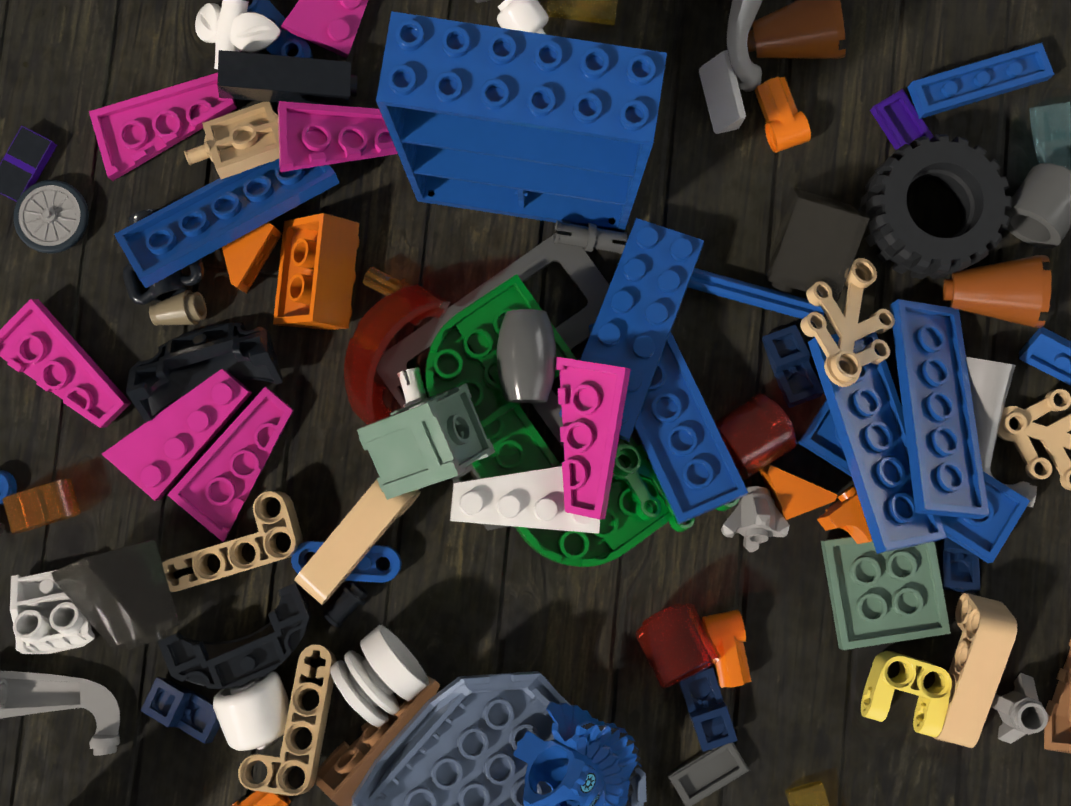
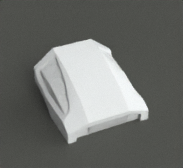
[10,561,95,654]

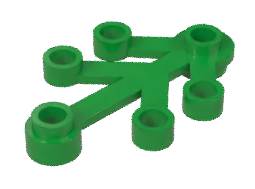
[613,444,740,532]

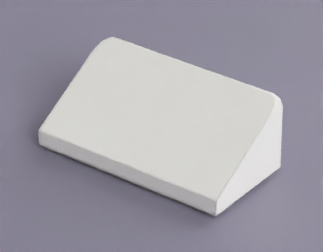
[699,50,746,134]

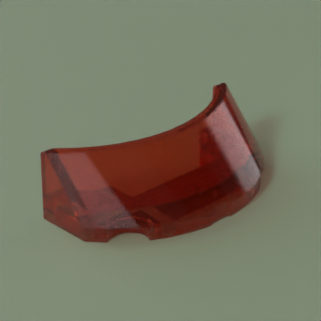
[344,285,450,425]

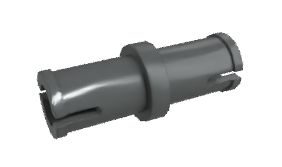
[553,220,627,254]

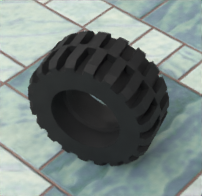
[860,134,1012,279]

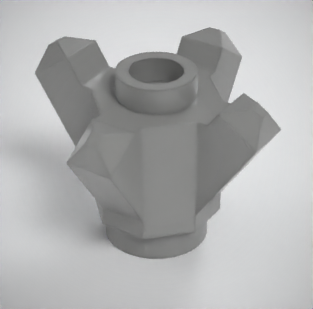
[721,486,790,552]
[991,673,1050,744]

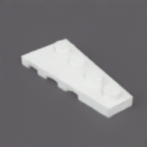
[450,466,600,534]

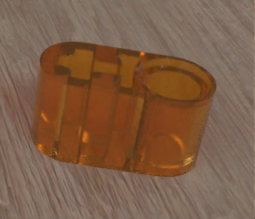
[2,479,81,534]

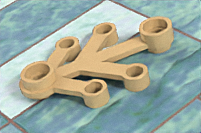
[800,258,895,387]
[998,389,1071,490]

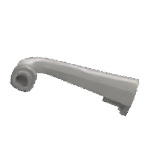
[727,0,763,92]
[966,357,1037,508]
[0,671,120,756]

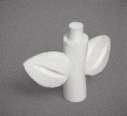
[195,0,281,69]

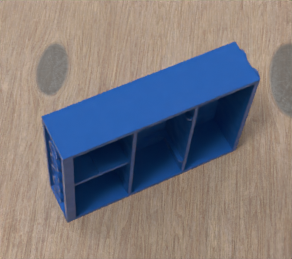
[376,11,667,232]

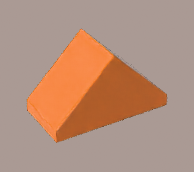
[222,222,282,294]
[760,465,837,520]

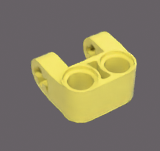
[861,651,952,737]

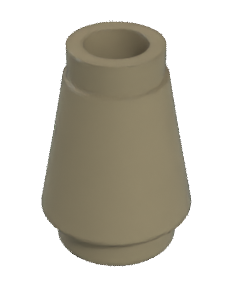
[149,290,207,326]

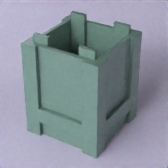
[357,383,495,500]

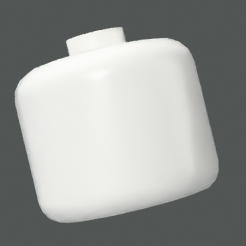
[213,671,290,751]

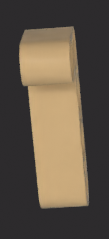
[294,480,421,605]
[157,491,303,592]
[933,593,1017,748]
[238,645,337,796]

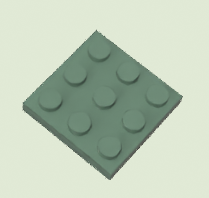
[821,536,951,650]

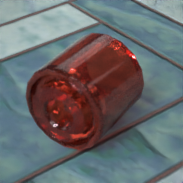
[715,394,797,479]
[635,603,721,688]

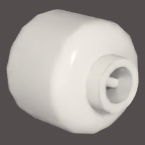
[497,0,549,34]

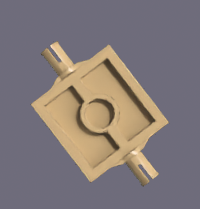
[184,102,279,179]

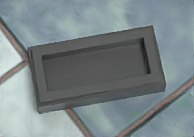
[667,742,749,806]

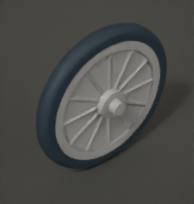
[14,180,89,253]

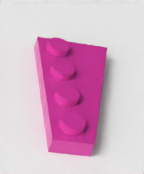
[281,0,368,58]
[89,72,237,181]
[278,101,398,172]
[0,299,131,428]
[556,357,631,520]
[102,369,252,501]
[168,386,294,542]

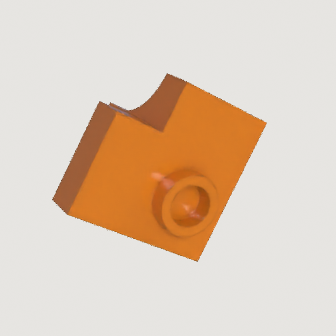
[817,485,872,544]

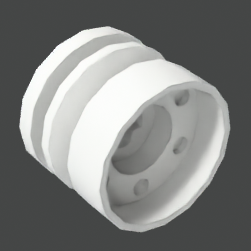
[330,625,429,727]

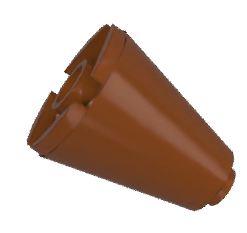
[747,0,846,59]
[943,255,1052,328]

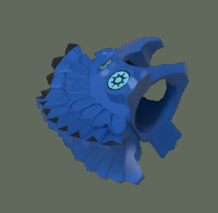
[513,702,642,806]

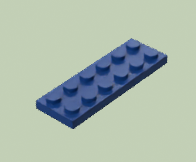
[114,159,339,288]
[559,218,704,442]
[890,299,989,519]
[589,323,748,524]
[808,332,947,554]
[798,400,1030,563]

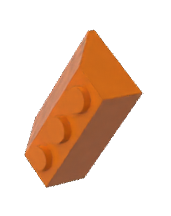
[273,213,360,330]

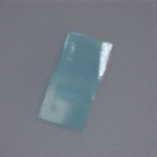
[1029,102,1071,170]

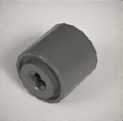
[1004,163,1071,249]

